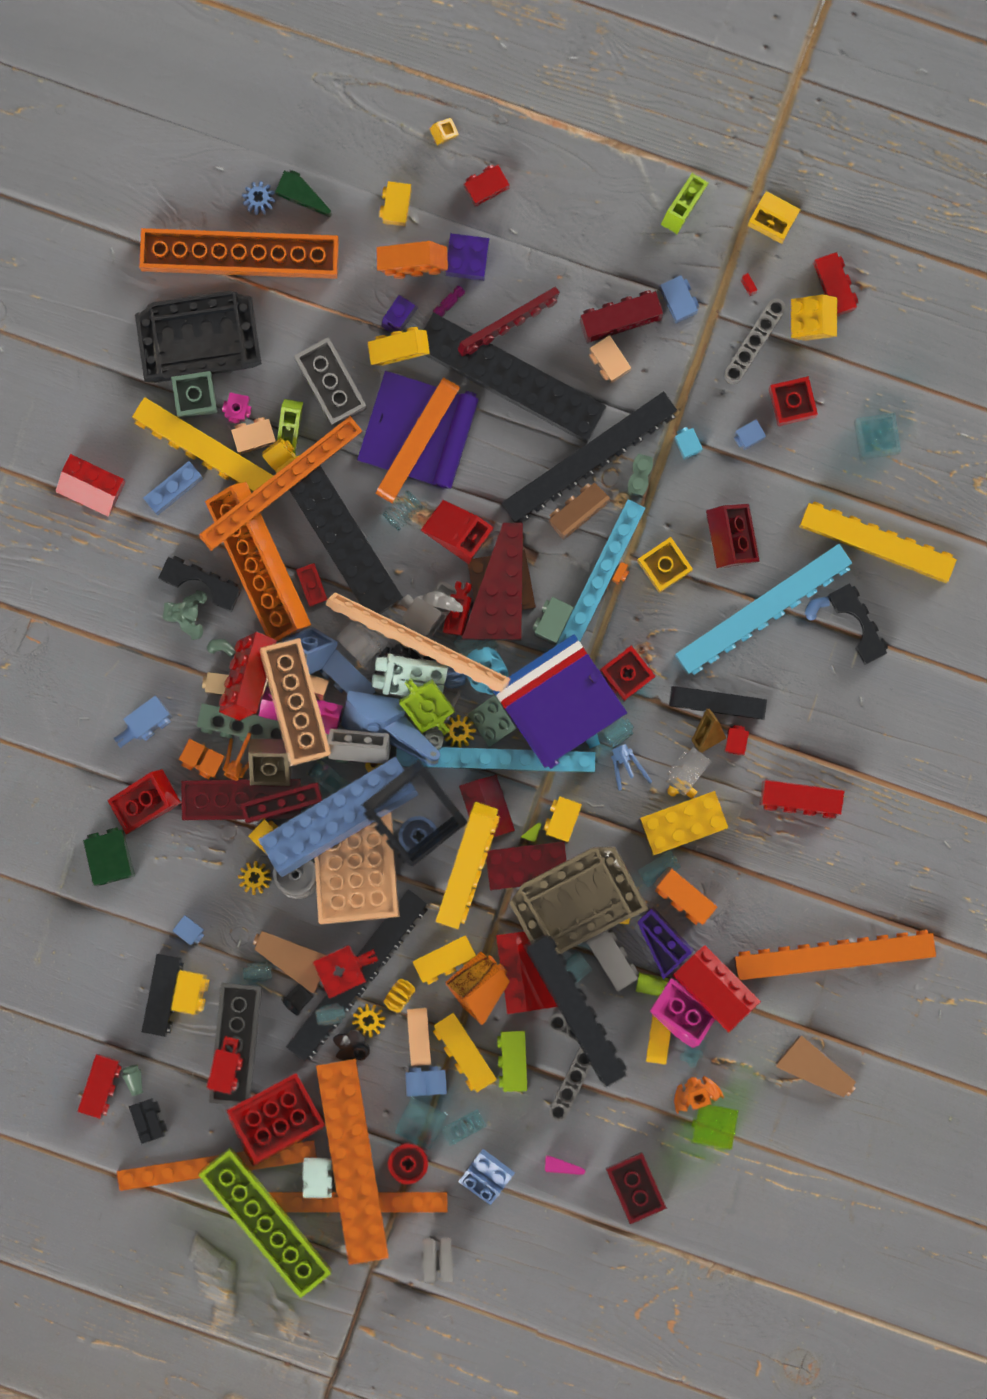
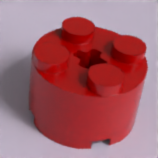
[388,1143,428,1184]

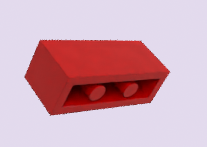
[813,252,859,316]
[77,1054,122,1119]

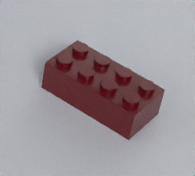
[580,290,663,344]
[485,841,567,891]

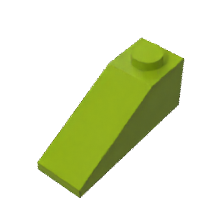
[661,173,709,234]
[277,399,304,454]

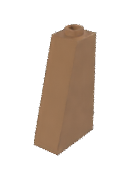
[253,931,326,994]
[774,1035,856,1097]

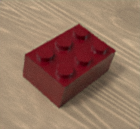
[605,1152,667,1225]

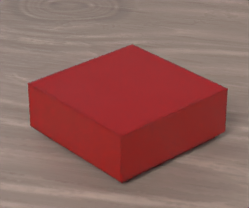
[741,273,757,296]

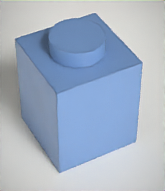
[734,419,766,450]
[172,915,205,946]

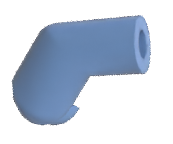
[805,596,830,620]

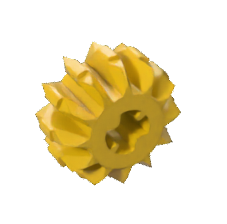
[444,715,476,748]
[238,861,272,895]
[384,978,415,1013]
[352,1004,386,1038]

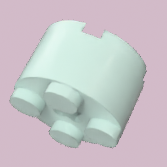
[303,1158,332,1198]

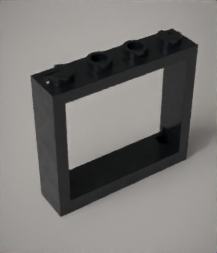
[362,760,468,867]

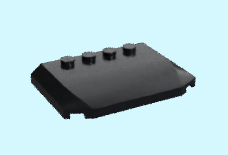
[135,290,262,383]

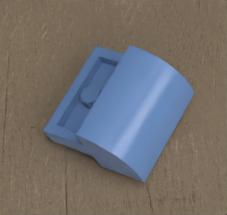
[458,1149,515,1206]

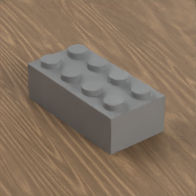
[294,337,367,428]

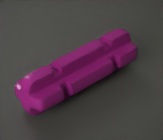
[433,285,465,317]

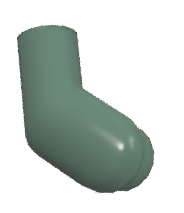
[207,639,236,657]

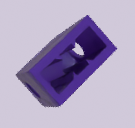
[381,295,418,333]

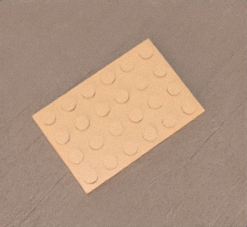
[311,806,399,924]

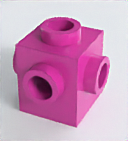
[222,392,252,424]

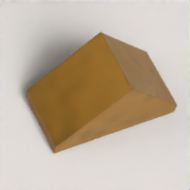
[691,709,726,752]

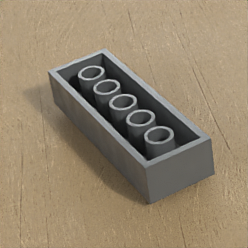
[209,983,262,1105]

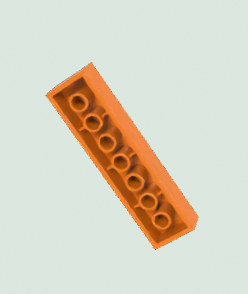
[205,482,311,643]

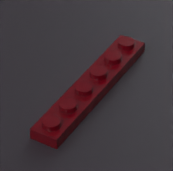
[458,286,560,356]

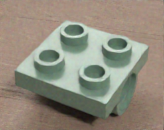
[468,695,517,747]

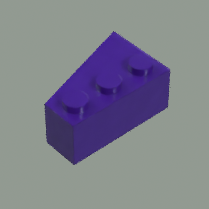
[637,906,694,979]

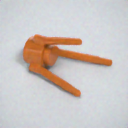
[222,732,252,781]

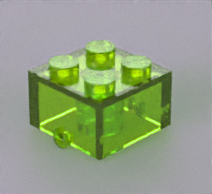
[691,1105,739,1151]

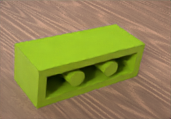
[497,1031,527,1092]

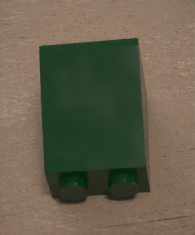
[83,827,135,887]

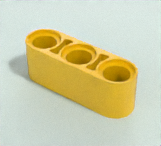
[646,1014,671,1065]

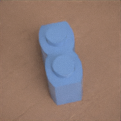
[405,1066,447,1097]

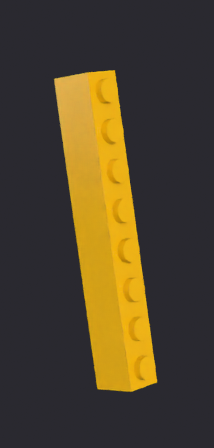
[132,397,274,492]
[799,501,957,583]

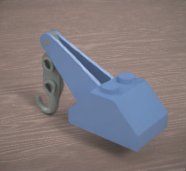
[341,691,455,766]

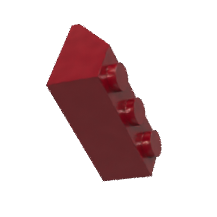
[706,504,760,568]
[459,774,515,838]

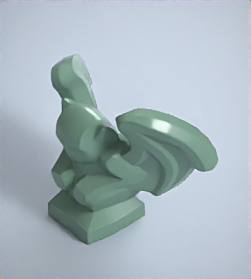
[163,590,207,640]

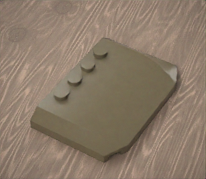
[509,847,648,954]

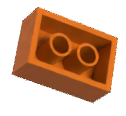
[377,241,448,279]
[653,866,718,925]

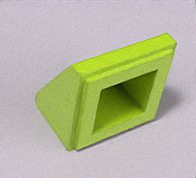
[520,823,542,843]

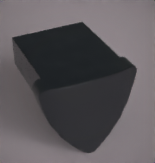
[281,984,313,1016]

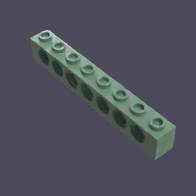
[197,703,348,764]

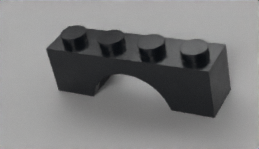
[158,556,241,612]
[828,583,888,665]

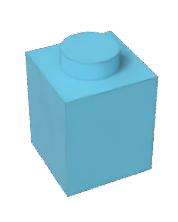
[674,427,703,460]

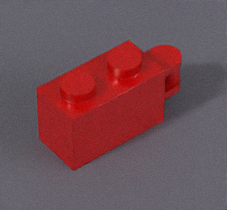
[206,1036,243,1094]

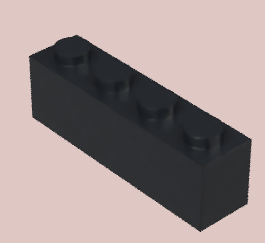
[141,954,184,1037]

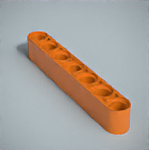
[375,377,460,503]

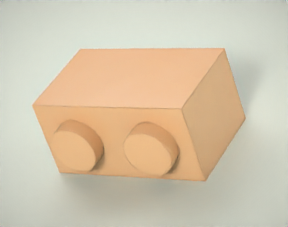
[589,335,631,383]
[231,417,276,455]

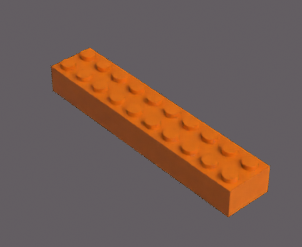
[139,228,339,279]
[316,1059,389,1265]

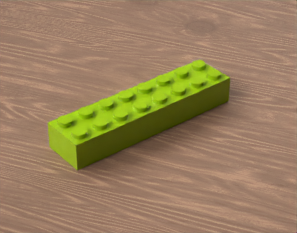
[199,1146,332,1299]

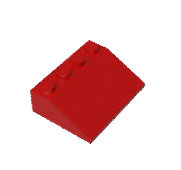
[496,931,557,1014]
[226,1073,325,1166]

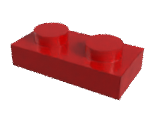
[296,563,328,607]

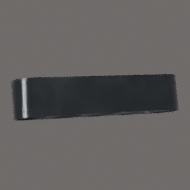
[669,686,767,720]

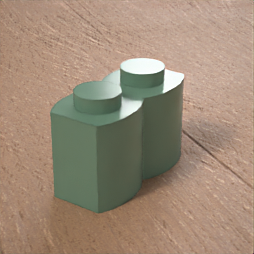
[627,454,653,498]

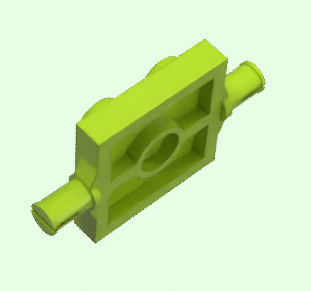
[399,678,455,735]

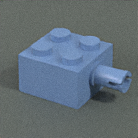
[113,696,172,748]

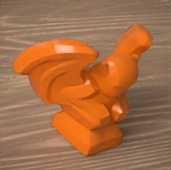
[674,1076,724,1114]

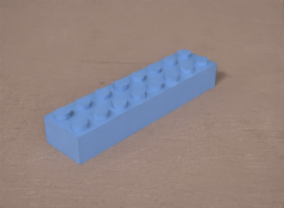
[258,757,419,877]

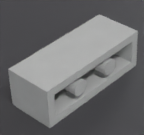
[328,729,391,764]
[586,929,639,992]

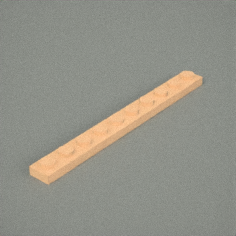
[326,592,510,692]

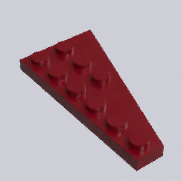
[462,523,523,641]

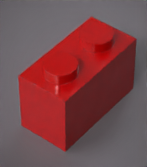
[464,165,510,207]

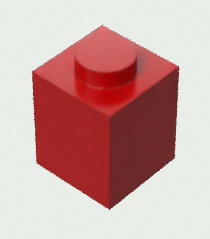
[724,725,749,756]

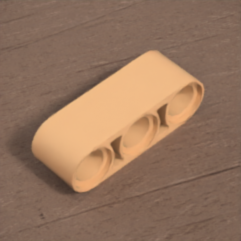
[407,1008,431,1067]

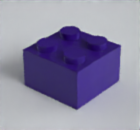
[445,233,489,281]

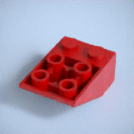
[420,500,494,564]

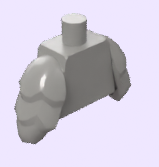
[401,591,463,658]

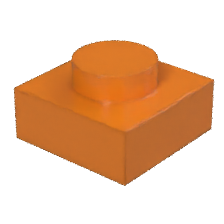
[612,562,630,584]

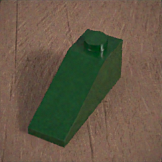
[275,170,332,218]

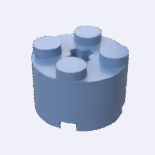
[399,816,437,854]

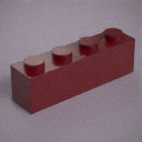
[240,783,323,824]

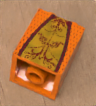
[445,952,510,1025]

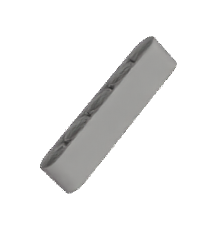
[724,298,785,384]

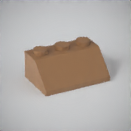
[549,483,610,540]

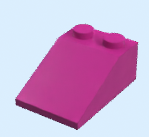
[650,978,716,1048]

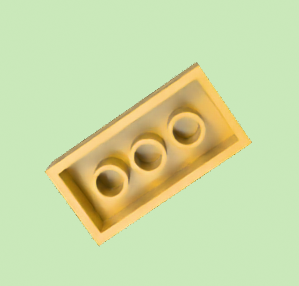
[639,791,729,856]

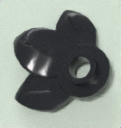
[333,1029,370,1061]

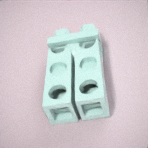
[372,653,448,696]

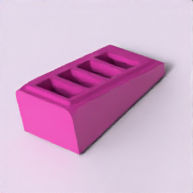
[545,1155,585,1175]

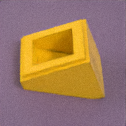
[430,118,459,145]

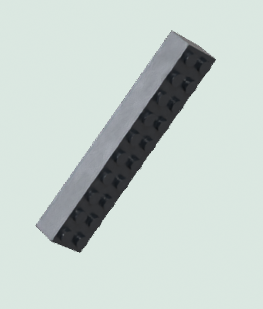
[424,312,607,443]

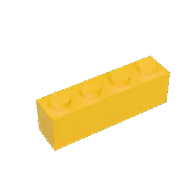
[433,1012,497,1092]

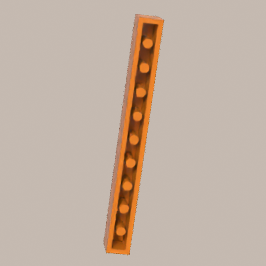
[734,930,936,980]

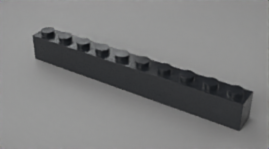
[502,391,677,523]
[286,889,428,1062]

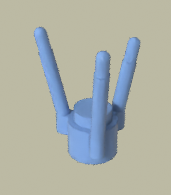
[611,744,652,791]

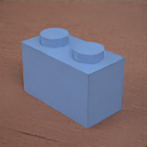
[659,275,699,323]

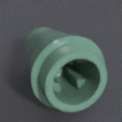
[122,1065,143,1096]

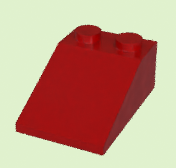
[107,769,181,835]

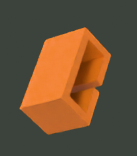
[179,739,226,779]

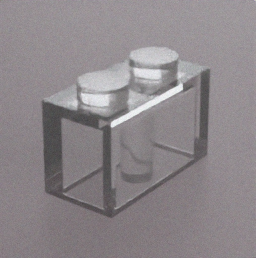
[666,747,712,796]

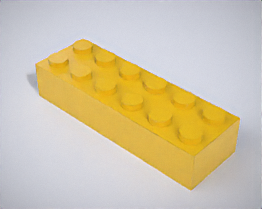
[436,802,500,929]

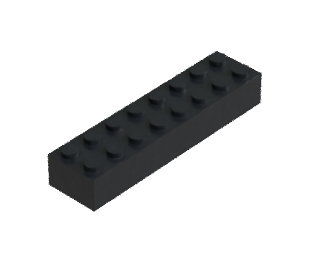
[289,465,403,614]
[523,934,627,1087]

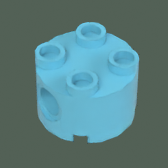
[466,647,509,694]

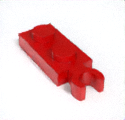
[443,581,472,636]

